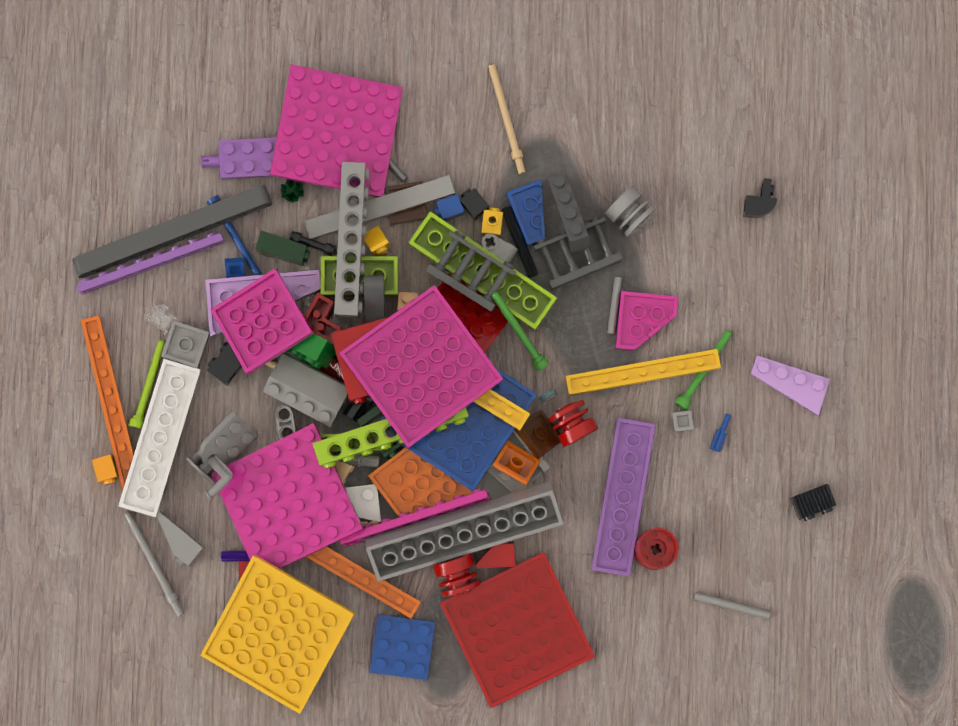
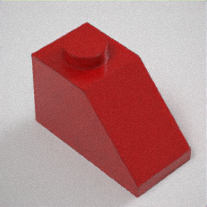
[476,541,515,568]

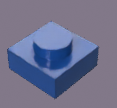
[225,257,246,278]

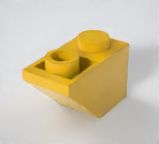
[363,226,390,256]

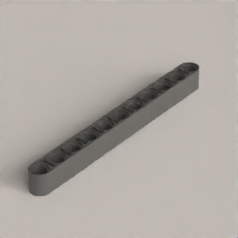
[72,185,272,278]

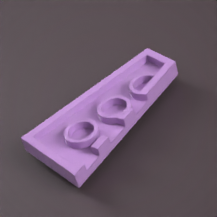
[750,356,830,416]

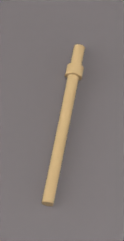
[488,64,526,174]

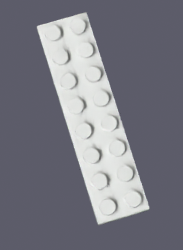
[118,359,201,518]

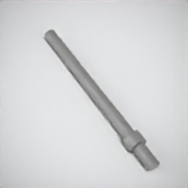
[124,511,184,617]

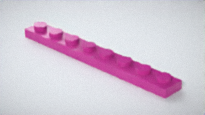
[340,489,491,547]

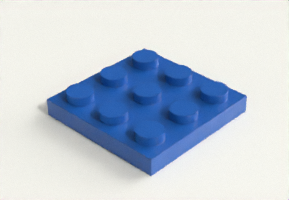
[370,614,435,680]

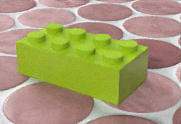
[321,256,399,297]

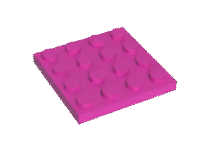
[210,269,314,375]

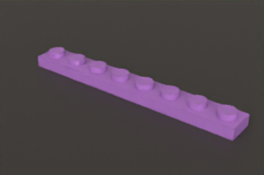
[76,232,225,295]

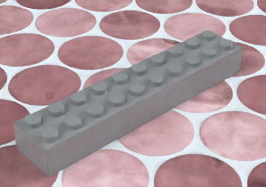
[365,481,564,581]

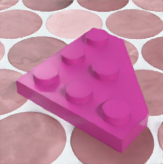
[615,291,678,350]

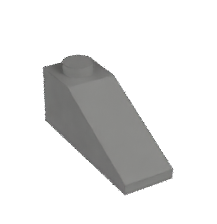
[157,511,205,566]

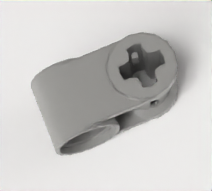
[480,234,518,263]

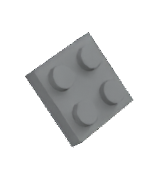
[161,320,210,369]

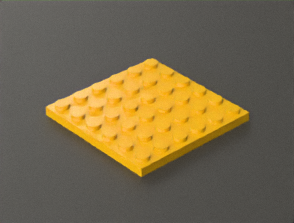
[200,555,355,714]

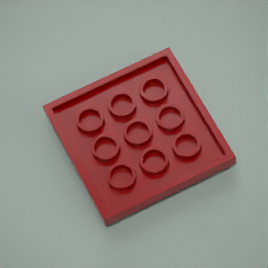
[437,273,508,353]

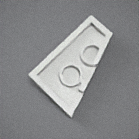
[345,484,381,522]

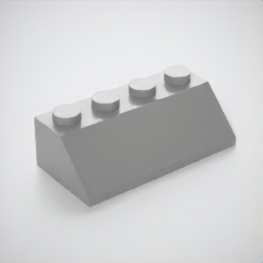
[263,352,348,427]

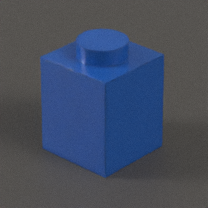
[434,194,464,222]

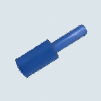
[710,413,731,452]

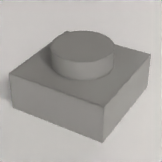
[672,410,694,432]

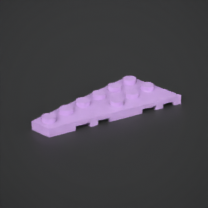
[205,270,321,337]

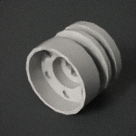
[604,186,656,237]

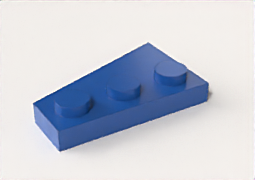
[506,179,545,246]

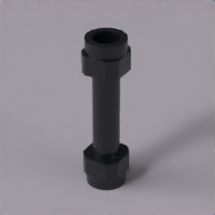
[289,231,336,256]

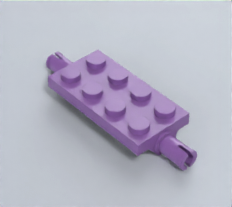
[201,137,277,179]

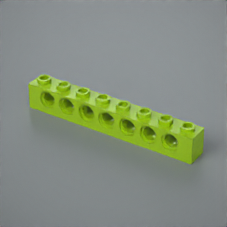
[312,407,469,469]

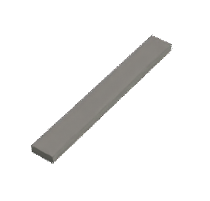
[305,175,456,239]

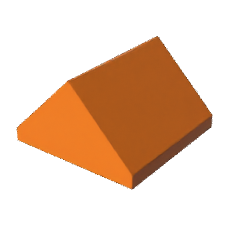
[492,441,541,486]

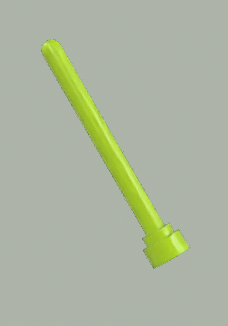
[128,340,165,430]

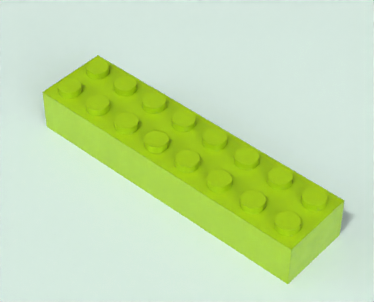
[408,211,557,332]

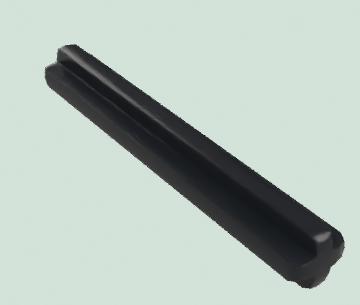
[502,206,538,278]

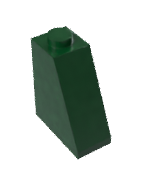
[255,231,310,266]

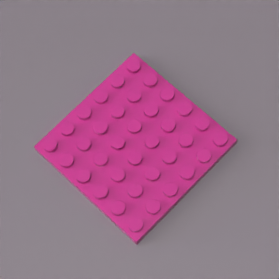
[270,64,403,197]
[339,285,503,448]
[211,423,364,569]

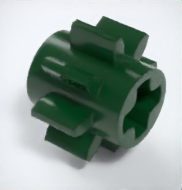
[281,179,304,202]

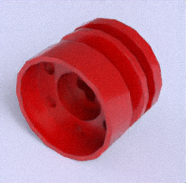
[548,400,599,448]
[634,528,679,570]
[432,553,480,597]

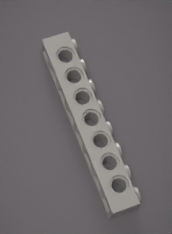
[334,162,369,318]

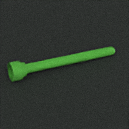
[492,292,549,371]
[674,330,732,411]

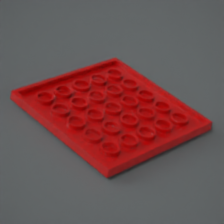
[440,552,595,708]

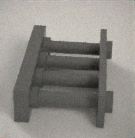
[534,216,623,291]
[426,230,517,312]

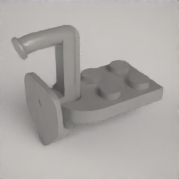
[186,411,258,500]

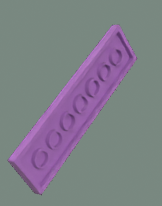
[591,418,656,577]

